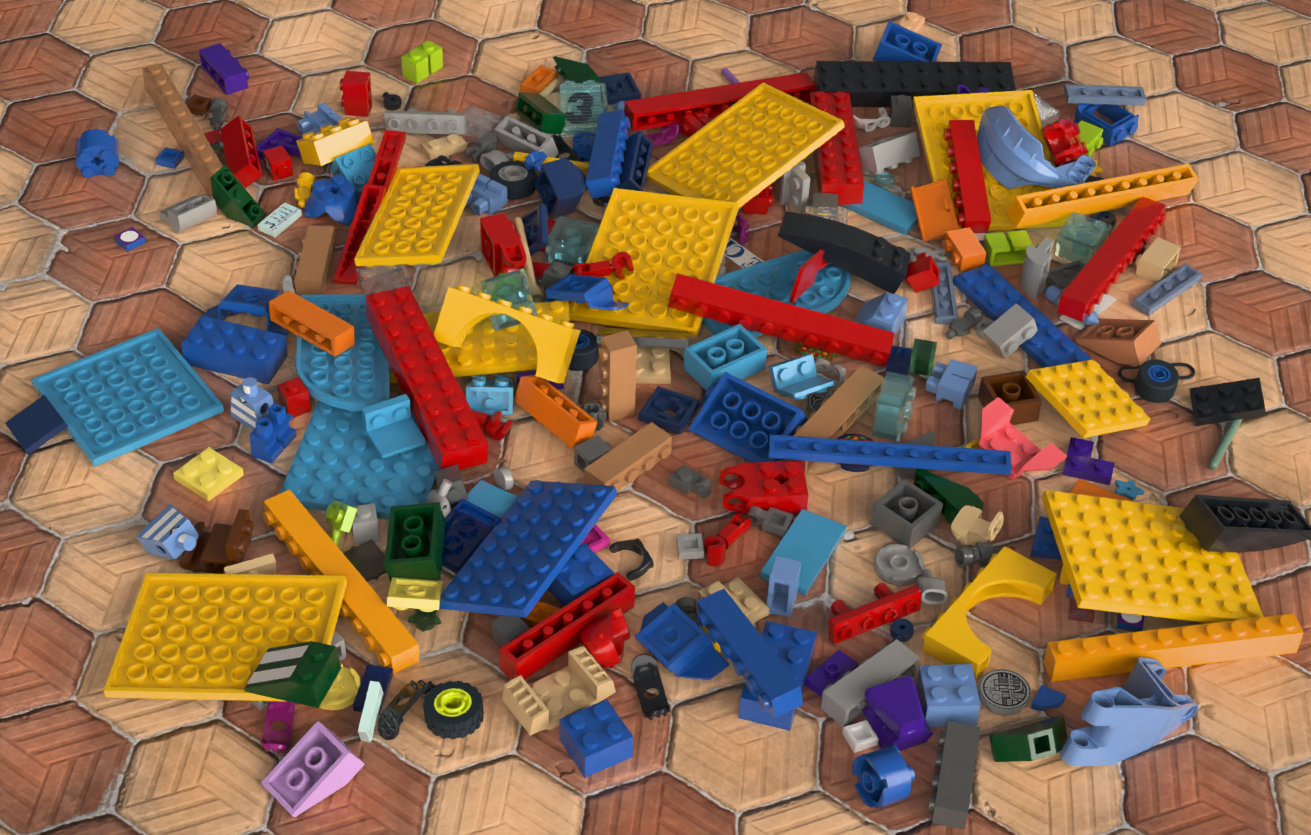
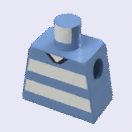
[230,377,274,431]
[136,504,199,560]

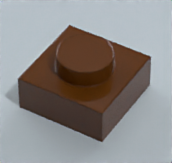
[185,94,212,116]

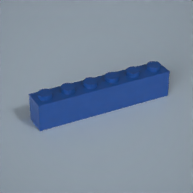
[586,109,630,199]
[696,589,803,718]

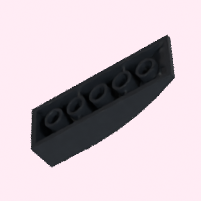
[778,211,911,294]
[1179,495,1311,553]

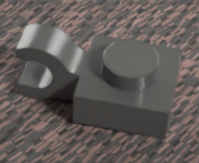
[465,132,497,163]
[668,465,711,498]
[748,506,793,537]

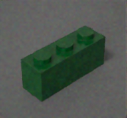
[514,92,566,134]

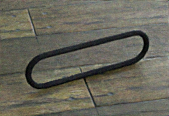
[1118,363,1195,383]

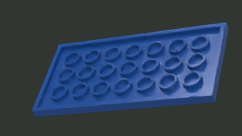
[439,480,617,618]

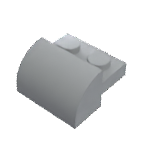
[778,160,810,213]
[159,194,217,234]
[1020,237,1054,299]

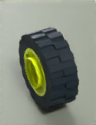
[423,681,484,739]

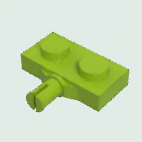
[325,499,357,546]

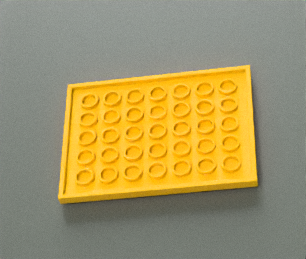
[646,83,845,208]
[913,90,1068,231]
[570,188,739,337]
[1041,490,1264,623]
[103,573,347,701]

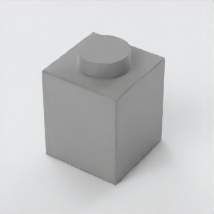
[352,503,379,545]

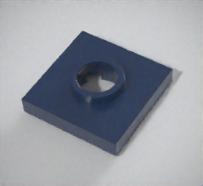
[638,386,700,435]

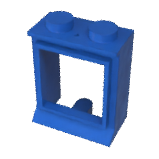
[1074,104,1139,146]

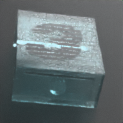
[559,80,602,136]

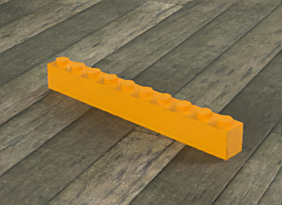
[1007,164,1199,228]
[262,489,420,675]
[1043,613,1304,682]

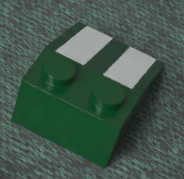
[244,641,342,708]

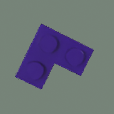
[256,128,303,159]
[1063,437,1114,485]

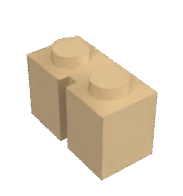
[1135,237,1181,284]

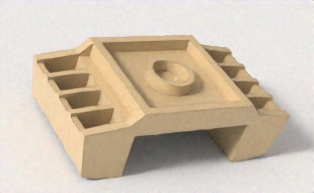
[502,646,616,735]

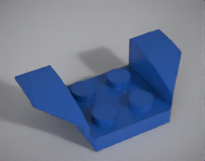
[542,274,629,310]
[204,284,289,335]
[635,602,729,680]

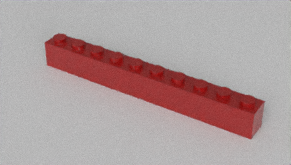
[624,72,816,131]
[1057,197,1167,322]
[668,273,895,367]

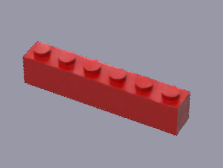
[944,120,991,233]
[499,572,635,680]

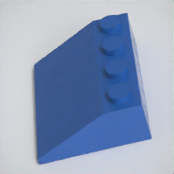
[688,372,808,463]

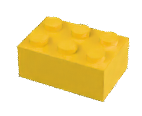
[296,117,374,166]

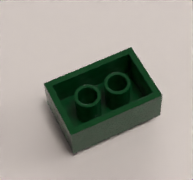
[384,502,446,583]

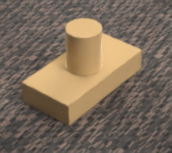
[224,553,276,575]

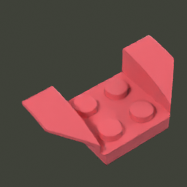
[978,397,1067,480]

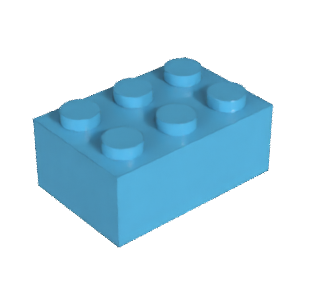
[683,324,767,391]

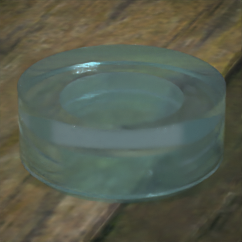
[874,172,895,190]

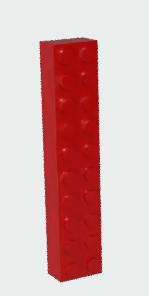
[365,286,488,470]

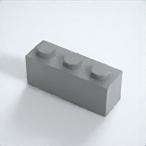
[494,115,559,158]
[859,132,920,174]

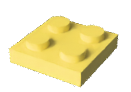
[173,447,244,502]
[387,577,443,612]

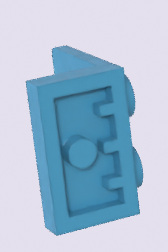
[329,144,377,193]
[768,353,834,400]
[466,375,514,415]
[362,394,426,458]

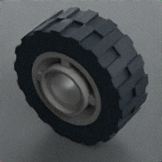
[490,161,536,200]

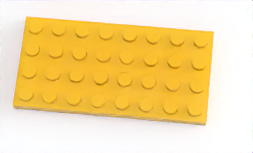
[354,164,480,267]
[390,300,570,383]

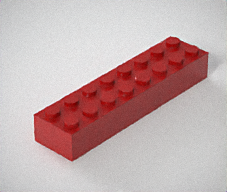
[809,91,864,205]

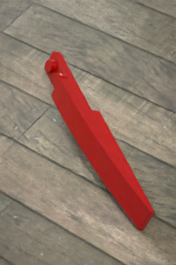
[333,130,406,285]

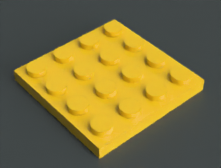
[1026,359,1150,438]

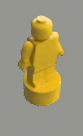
[294,172,315,208]

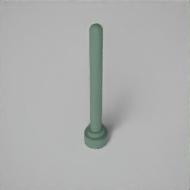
[1208,419,1243,470]

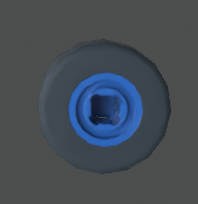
[569,329,599,371]
[1134,359,1179,403]

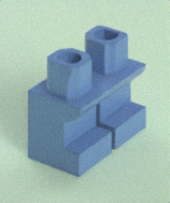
[297,103,343,134]
[465,173,508,216]
[925,359,978,410]

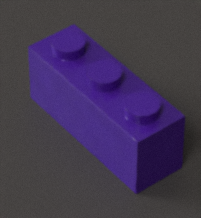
[199,43,249,95]

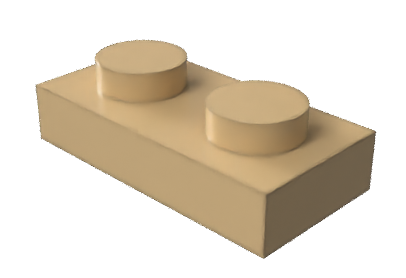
[421,134,467,161]

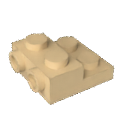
[697,577,769,624]

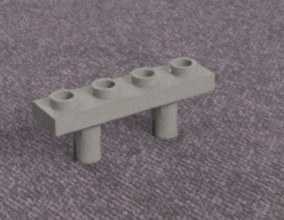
[384,108,466,135]

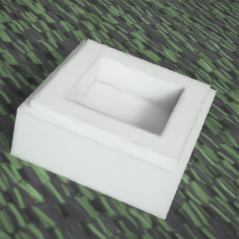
[842,720,879,753]

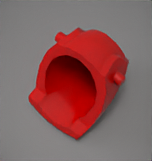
[580,608,630,668]

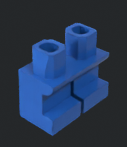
[249,404,296,464]

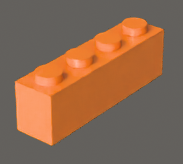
[269,290,355,357]
[514,375,597,449]

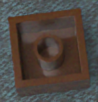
[978,370,1042,425]

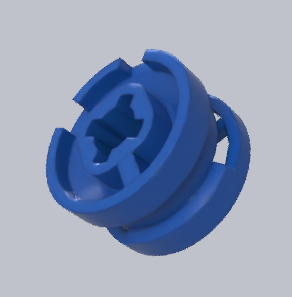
[572,132,596,162]

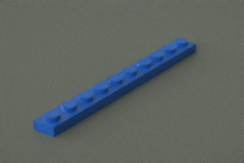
[769,434,1012,475]

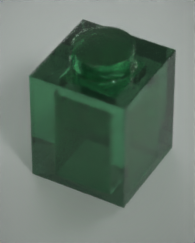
[909,339,937,376]

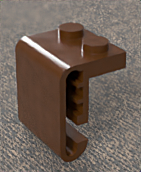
[179,509,254,574]

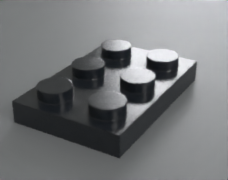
[1189,377,1266,426]

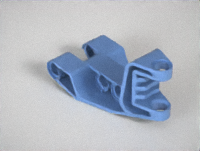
[1060,657,1198,766]

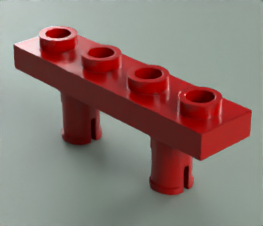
[828,583,921,645]

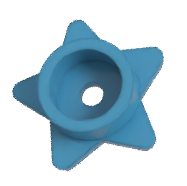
[1114,480,1144,500]

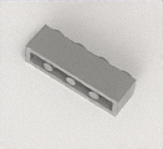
[821,639,920,727]

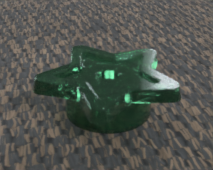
[408,609,441,632]

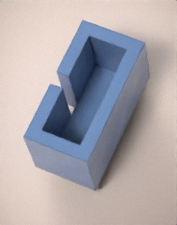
[767,556,801,617]

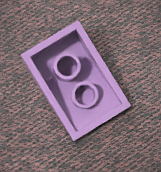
[261,721,365,817]

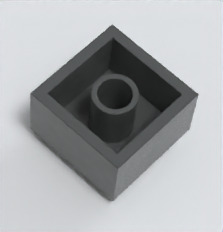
[871,479,943,549]

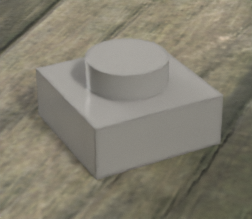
[676,533,704,560]

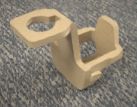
[951,505,1004,548]

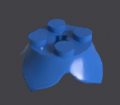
[304,174,361,226]

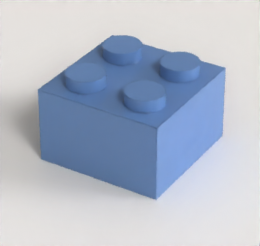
[916,664,981,727]

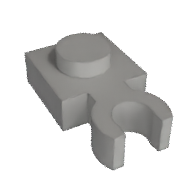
[908,247,947,263]

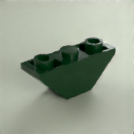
[210,165,267,227]
[989,715,1068,762]

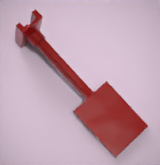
[789,249,829,304]

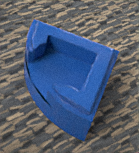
[1031,685,1066,711]

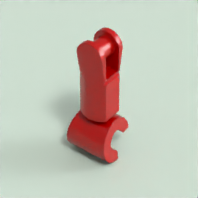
[572,252,634,279]
[472,410,513,441]
[704,513,752,566]

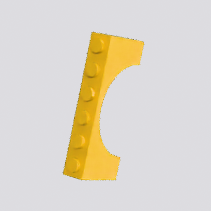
[434,284,581,383]
[922,546,1057,681]

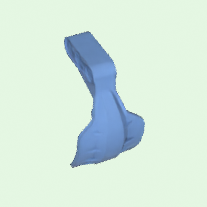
[977,105,1096,189]

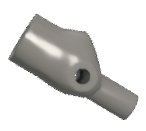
[480,149,515,172]
[426,479,452,518]
[916,569,948,605]

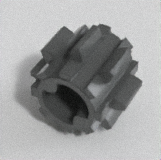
[580,402,606,433]

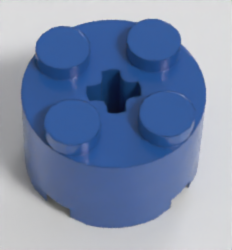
[75,129,119,178]
[852,745,915,809]

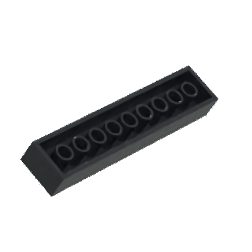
[814,61,1016,107]

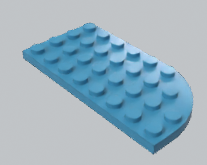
[702,249,851,337]
[296,294,390,412]

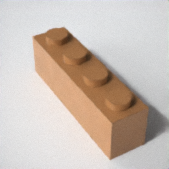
[292,225,336,296]
[598,330,637,422]
[584,422,672,493]

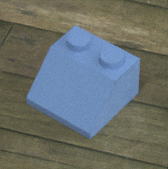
[853,292,908,337]

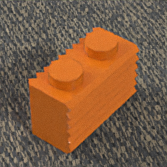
[942,227,986,272]

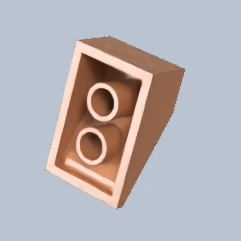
[1075,319,1161,367]

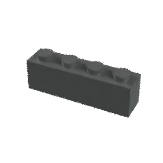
[928,721,980,830]

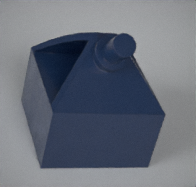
[534,158,589,220]

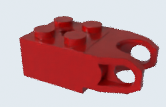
[1041,119,1088,167]
[480,213,527,292]
[719,461,809,516]

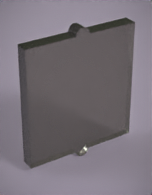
[343,539,387,582]

